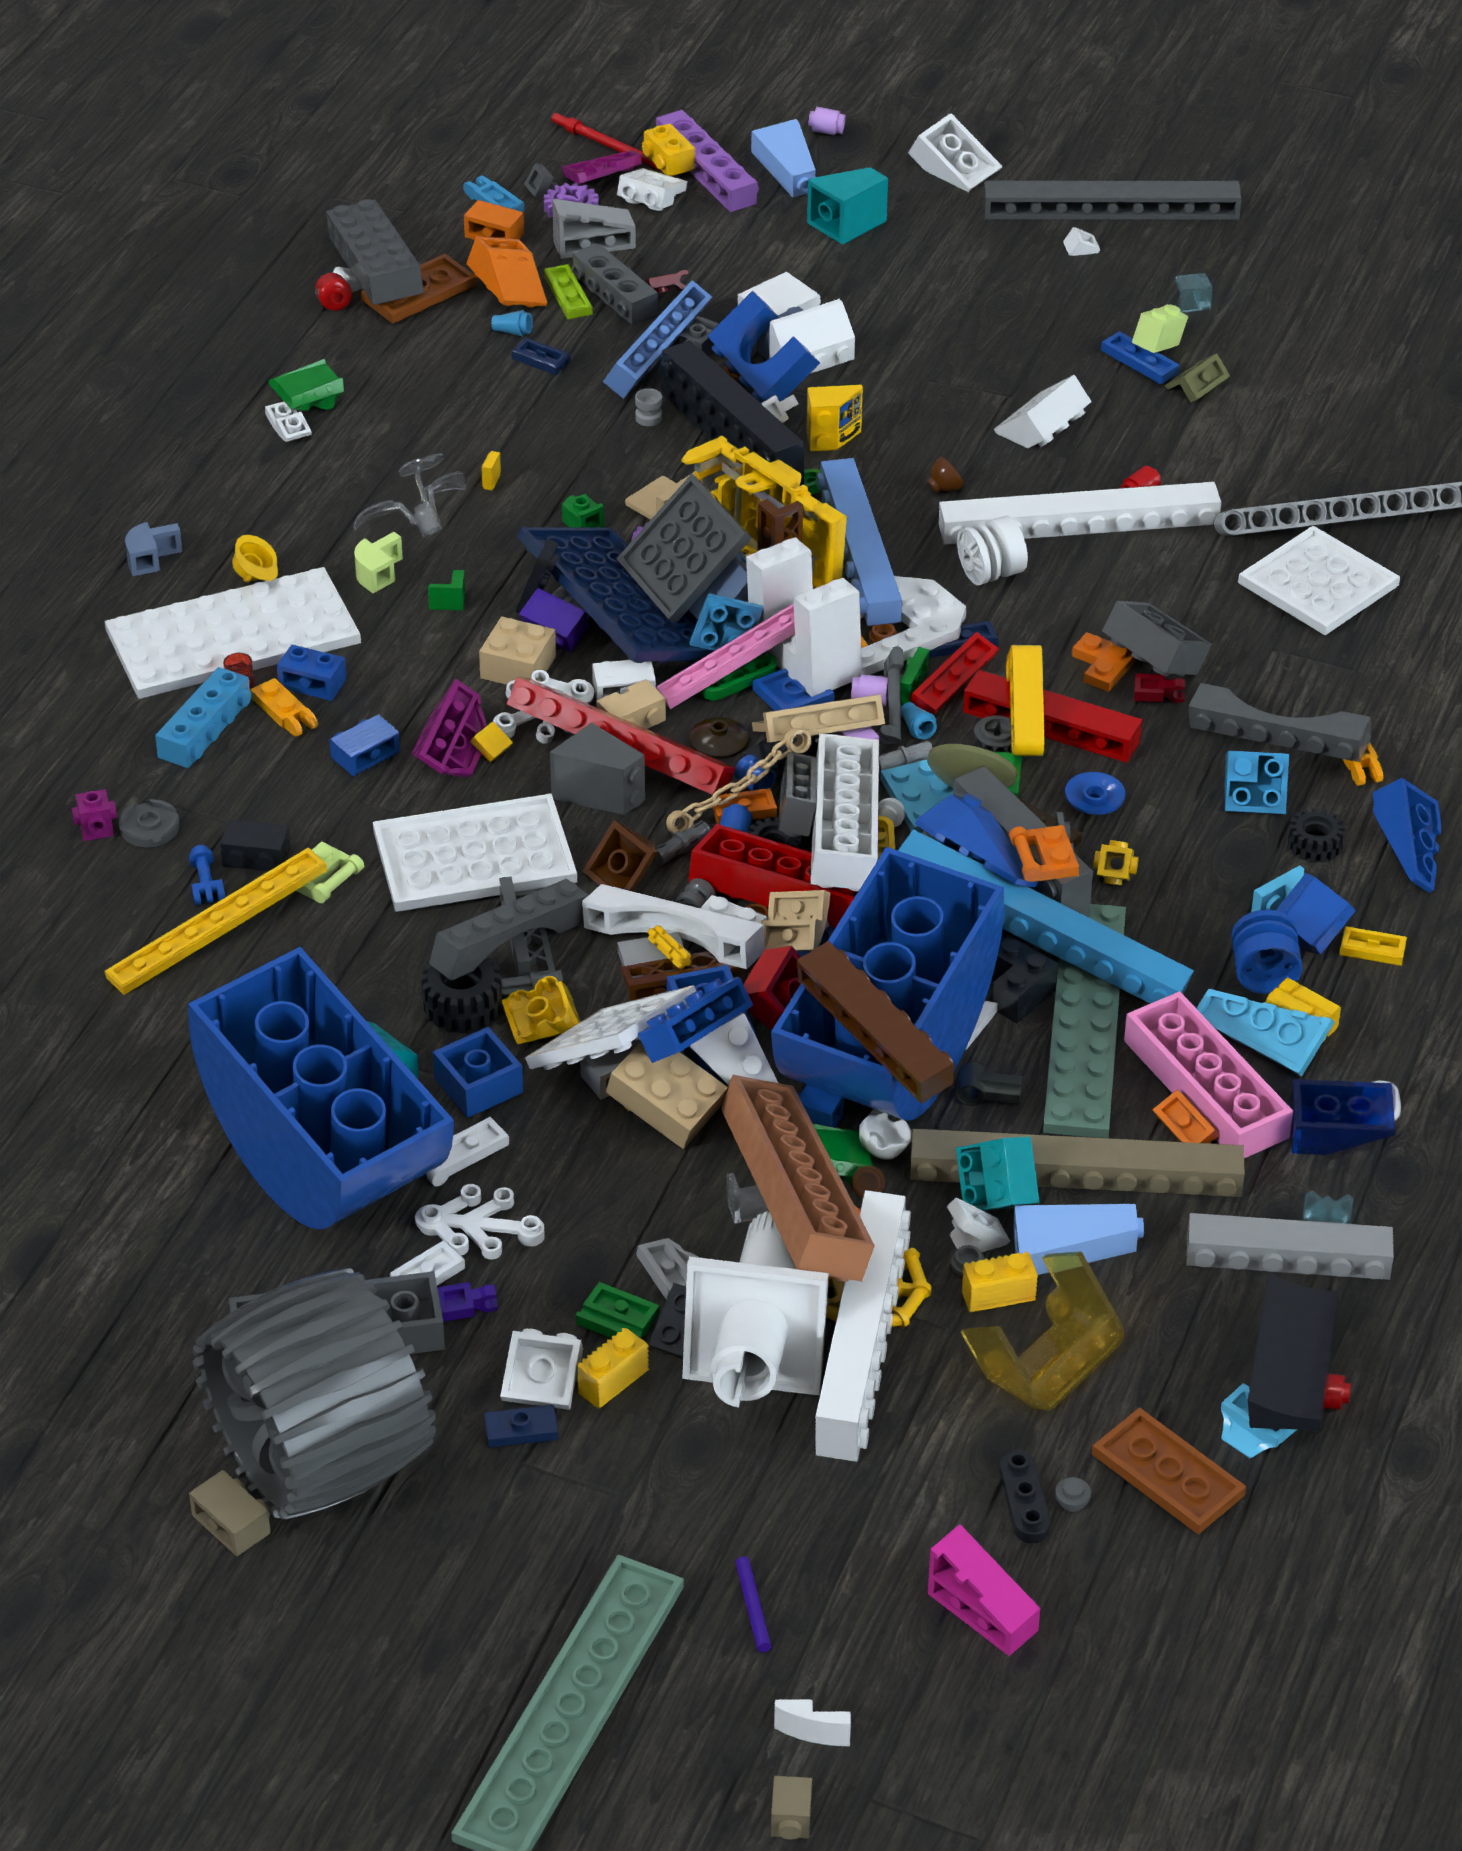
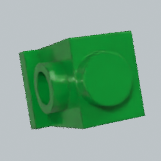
[562,494,604,527]

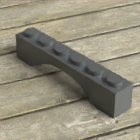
[1189,683,1371,762]
[429,879,588,980]

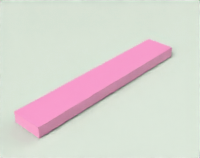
[656,603,795,709]

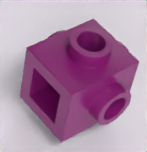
[71,789,117,841]

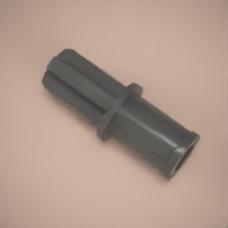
[501,970,563,997]

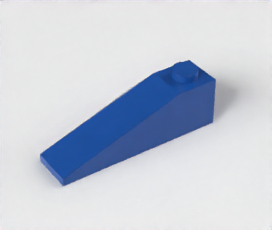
[1373,778,1442,893]
[915,793,1038,888]

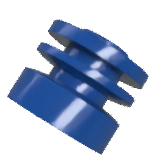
[1231,909,1303,994]

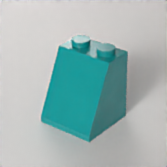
[807,167,888,245]

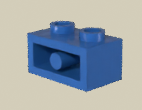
[277,644,347,701]

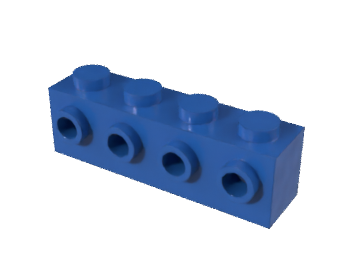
[638,977,753,1063]

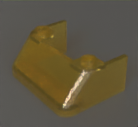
[961,1251,1124,1410]

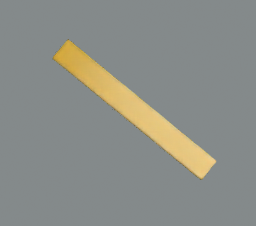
[105,847,328,995]

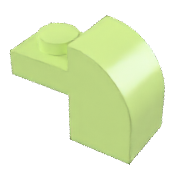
[354,532,403,593]

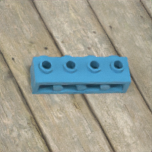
[155,667,252,768]

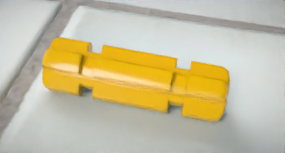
[648,925,692,969]

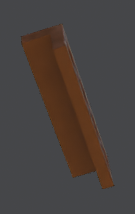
[757,499,803,552]
[621,951,753,1002]

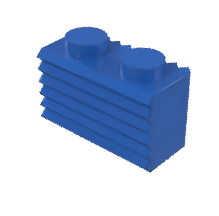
[329,714,400,777]

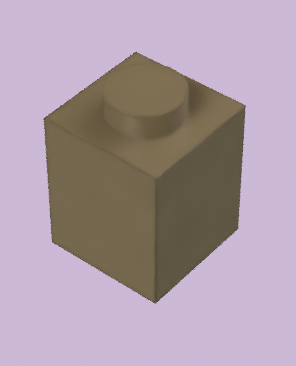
[771,1776,812,1840]

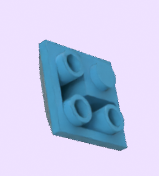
[689,593,764,651]
[1225,751,1289,814]

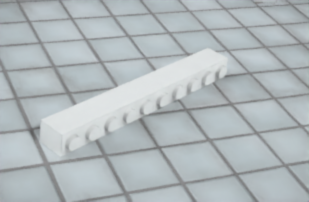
[938,482,1221,545]

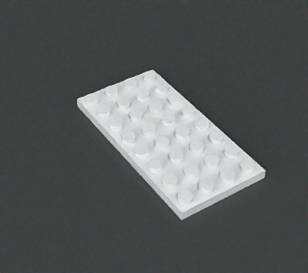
[105,567,361,699]

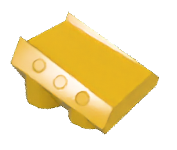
[502,976,581,1045]

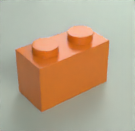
[464,200,524,240]

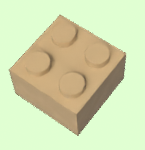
[479,617,556,685]

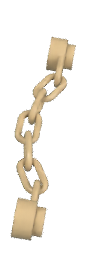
[666,728,811,833]

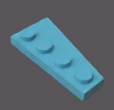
[1196,989,1335,1077]

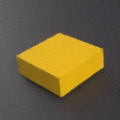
[482,451,501,491]
[470,722,513,763]

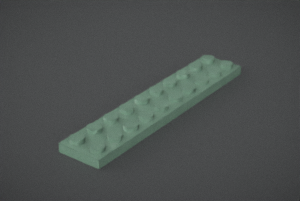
[1043,904,1126,1138]
[451,1554,684,1851]

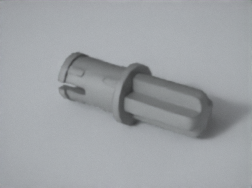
[879,741,933,774]

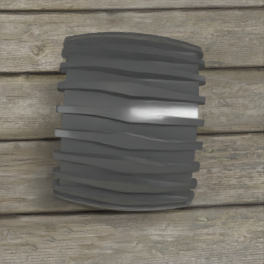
[193,1268,436,1519]

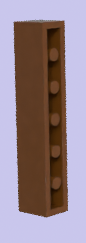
[797,941,954,1104]

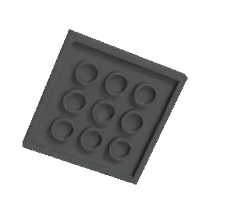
[617,474,752,623]

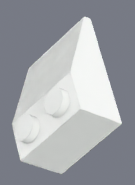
[908,113,1002,192]

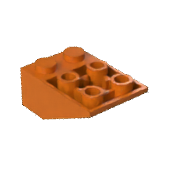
[466,236,547,308]

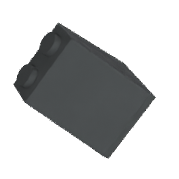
[550,723,645,815]

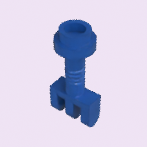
[189,845,225,906]

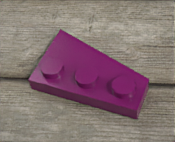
[561,150,642,184]

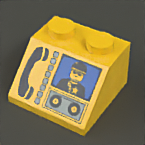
[807,385,863,451]

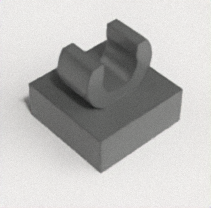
[524,163,559,199]

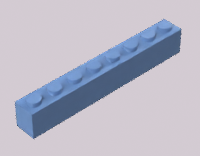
[816,458,902,626]

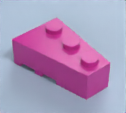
[928,1524,1040,1656]

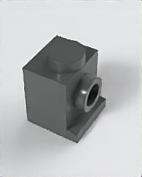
[679,315,719,356]

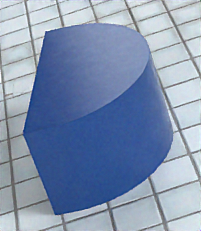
[771,847,1004,1121]
[188,947,454,1229]

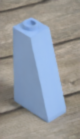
[751,119,815,198]
[1013,1204,1144,1275]

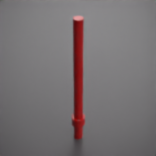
[551,113,663,172]

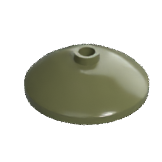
[927,744,1017,789]

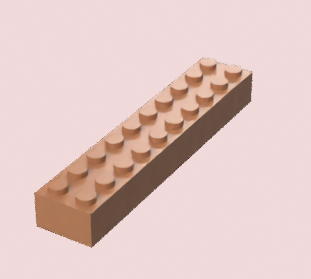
[721,1075,875,1282]

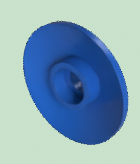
[1065,772,1125,815]

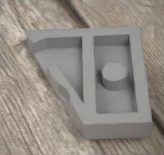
[636,1238,699,1300]

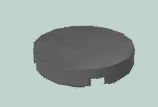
[119,799,180,848]

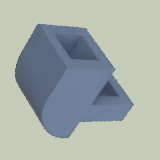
[125,522,183,576]

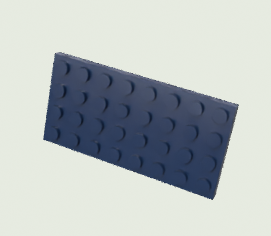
[517,527,714,663]

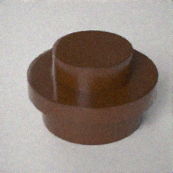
[852,1165,885,1198]

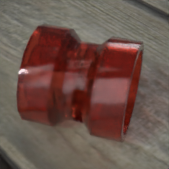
[223,652,255,689]

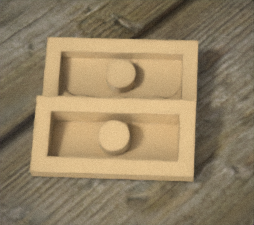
[761,890,830,951]

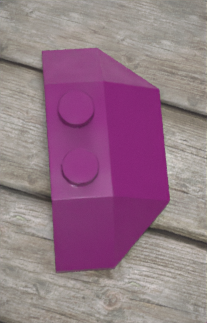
[411,679,487,778]

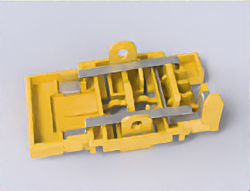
[682,435,847,589]

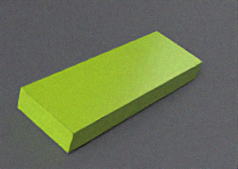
[544,264,593,320]

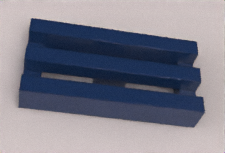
[511,338,571,375]

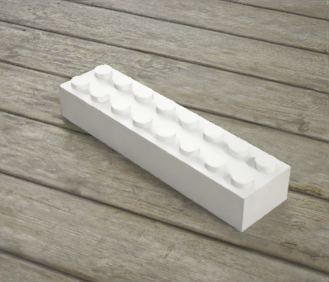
[811,733,879,892]
[816,1190,911,1462]

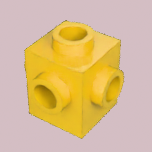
[1093,840,1139,886]

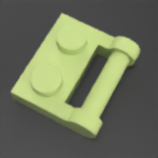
[296,842,364,903]

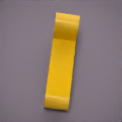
[1006,645,1044,756]

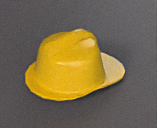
[232,535,278,583]

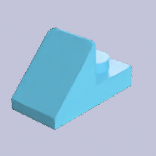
[1251,865,1304,912]

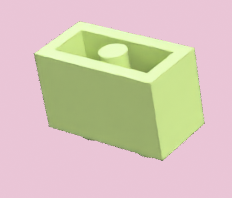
[1132,304,1188,353]

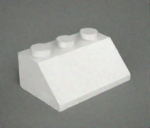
[769,299,855,374]
[994,375,1092,448]

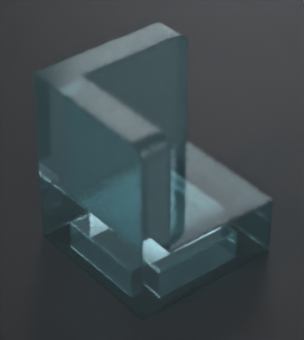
[1175,273,1213,313]
[1302,1190,1353,1224]

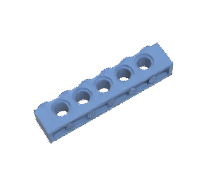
[603,280,712,399]

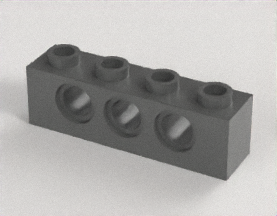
[572,244,658,325]
[779,752,817,837]

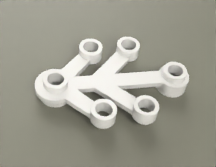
[493,670,594,744]
[415,1184,545,1259]

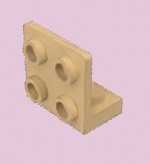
[625,472,703,520]

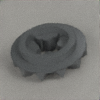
[974,715,1011,752]

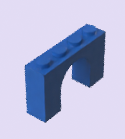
[708,290,820,403]

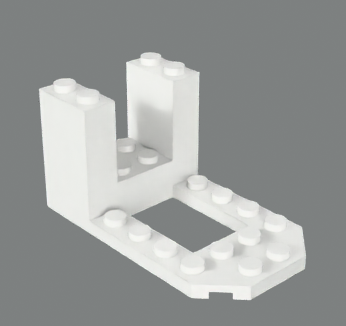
[746,537,966,697]

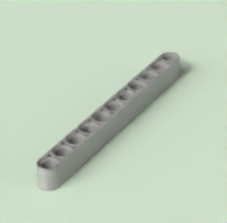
[1214,482,1462,536]

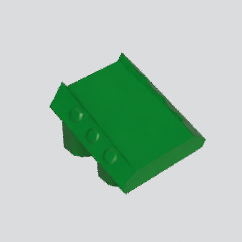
[269,359,344,411]
[813,1124,872,1184]

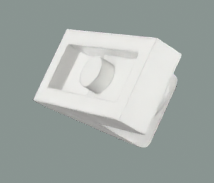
[947,1198,1010,1252]

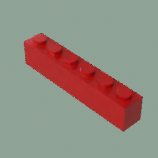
[963,670,1143,763]

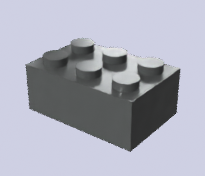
[1102,601,1212,677]

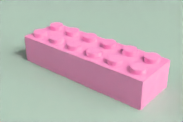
[1124,991,1293,1158]

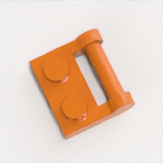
[1009,825,1079,882]

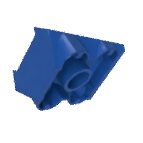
[1276,873,1356,955]

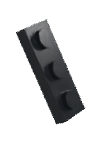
[515,538,559,613]

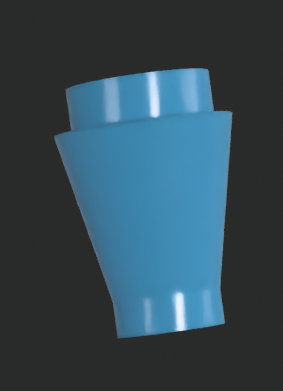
[492,310,533,337]
[901,702,937,740]

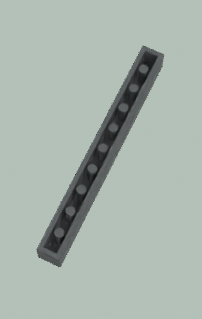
[983,181,1242,220]

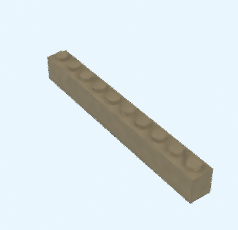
[910,1129,1245,1197]

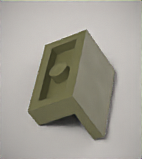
[1165,353,1230,402]

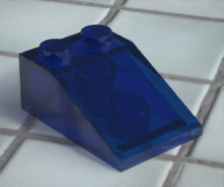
[1289,1079,1395,1155]

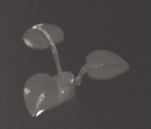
[353,453,466,537]

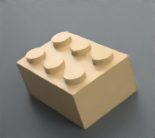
[606,1041,728,1149]

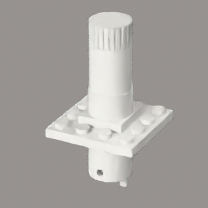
[682,1211,829,1407]

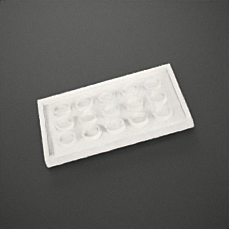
[373,793,577,912]

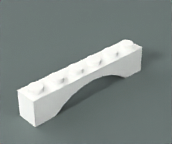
[582,884,765,969]

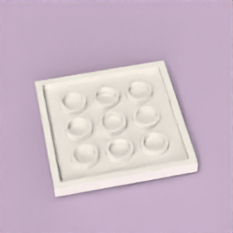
[1238,526,1400,635]
[525,985,696,1070]

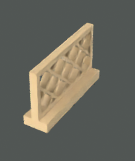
[752,694,885,742]

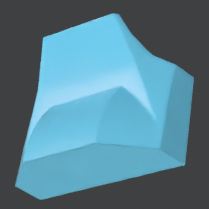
[1221,1383,1297,1459]

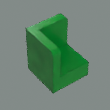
[428,570,466,610]

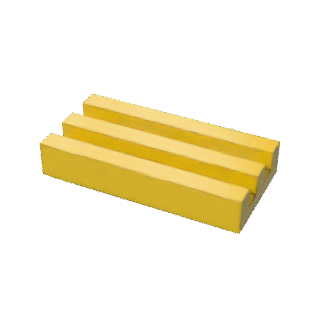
[1339,926,1407,966]

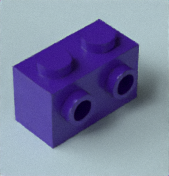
[519,588,590,652]

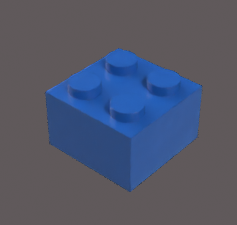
[433,1027,523,1118]

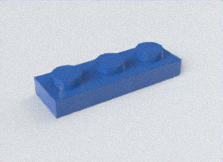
[1101,331,1180,384]

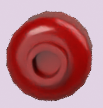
[315,273,352,311]

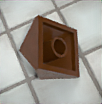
[582,820,657,892]

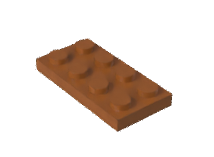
[361,254,477,324]
[1092,1407,1247,1535]

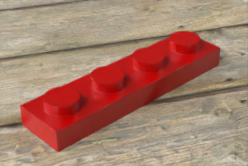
[910,632,999,715]

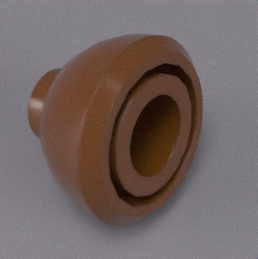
[927,456,964,493]

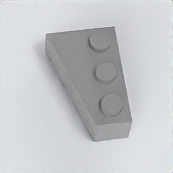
[552,198,636,259]

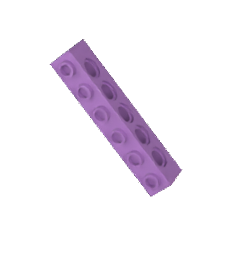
[656,110,759,212]

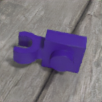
[437,1282,498,1322]

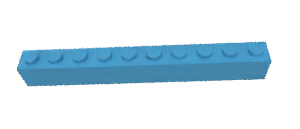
[898,829,1194,1004]

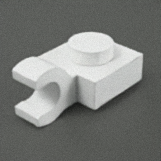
[761,395,799,423]

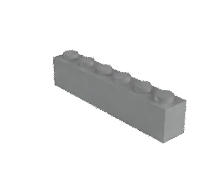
[1186,1213,1394,1280]

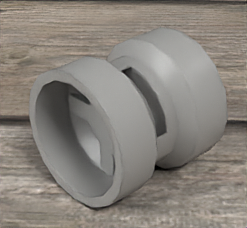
[635,388,662,427]

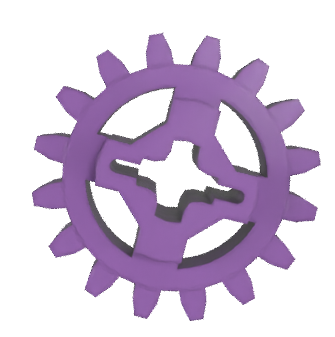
[544,183,599,218]

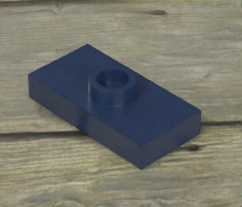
[484,1405,558,1448]

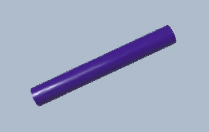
[735,1557,772,1652]

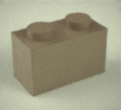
[189,1470,271,1556]

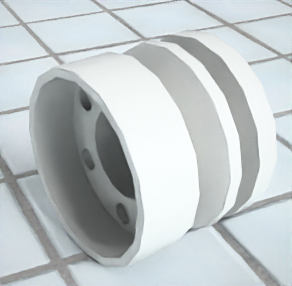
[957,515,1028,586]

